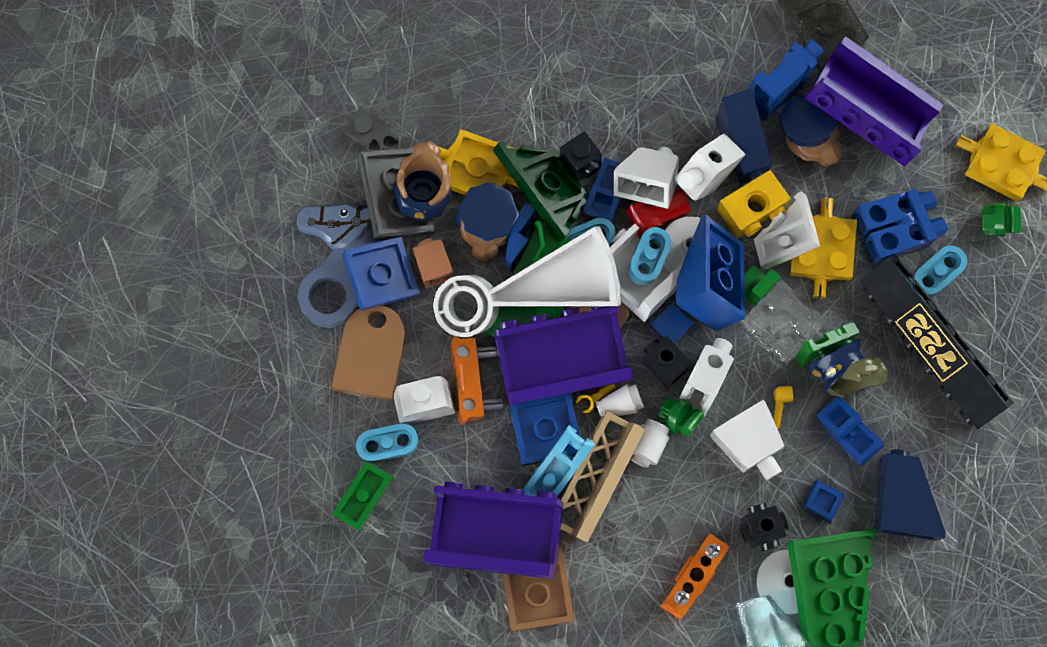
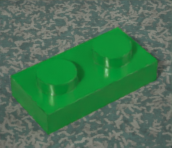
[332,460,394,532]

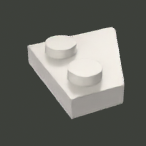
[754,191,820,269]

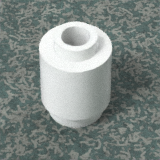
[631,419,669,468]

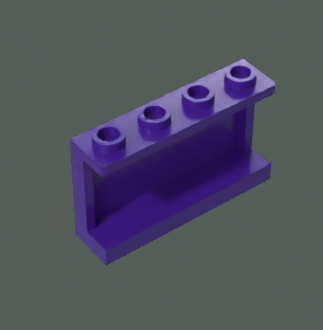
[806,36,943,167]
[493,306,633,405]
[423,482,564,580]

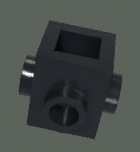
[739,503,789,552]

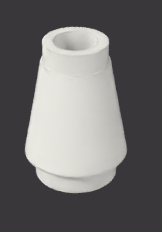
[596,384,644,417]

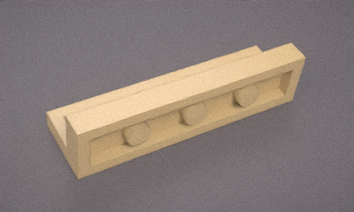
[559,410,645,543]

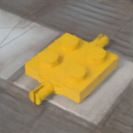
[955,123,1047,203]
[438,129,520,195]
[790,197,857,299]

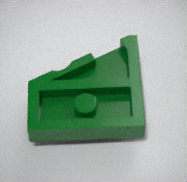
[795,322,860,368]

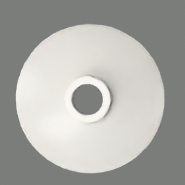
[756,550,798,614]

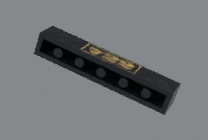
[860,255,1014,430]

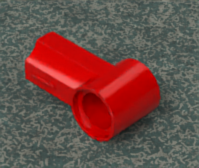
[626,188,691,238]

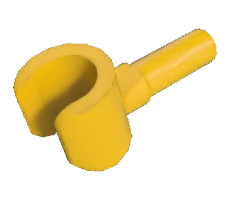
[576,384,616,414]
[773,386,793,429]

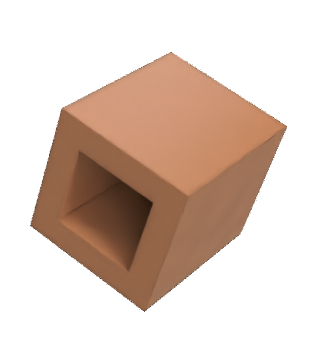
[412,238,454,289]

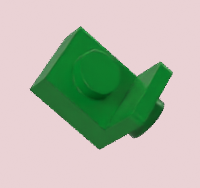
[744,266,781,308]

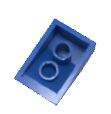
[676,215,745,331]

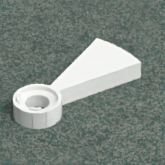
[433,226,621,337]

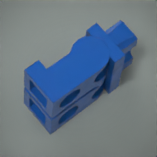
[749,39,824,121]
[852,188,948,267]

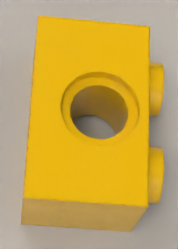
[717,170,791,238]

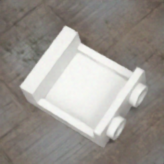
[610,224,682,322]

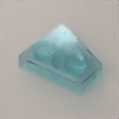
[736,595,812,647]

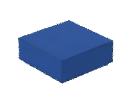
[650,303,694,344]
[801,480,845,523]

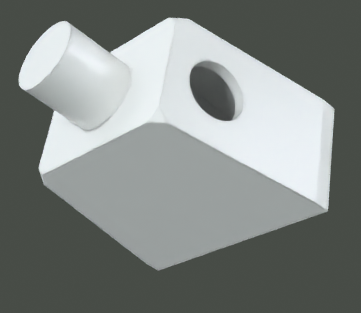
[675,133,746,201]
[614,146,679,209]
[679,338,734,416]
[393,376,458,425]
[710,399,784,481]

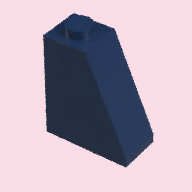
[716,89,772,184]
[874,449,946,541]

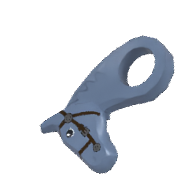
[296,203,381,329]

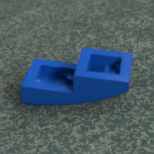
[583,157,622,223]
[506,203,536,272]
[816,396,884,467]

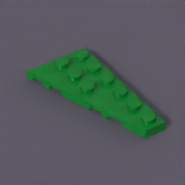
[787,528,877,647]

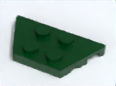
[493,142,589,242]

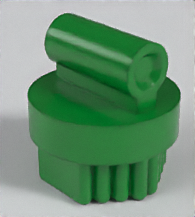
[982,202,1022,237]
[657,397,704,436]

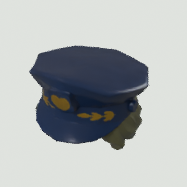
[808,340,888,397]

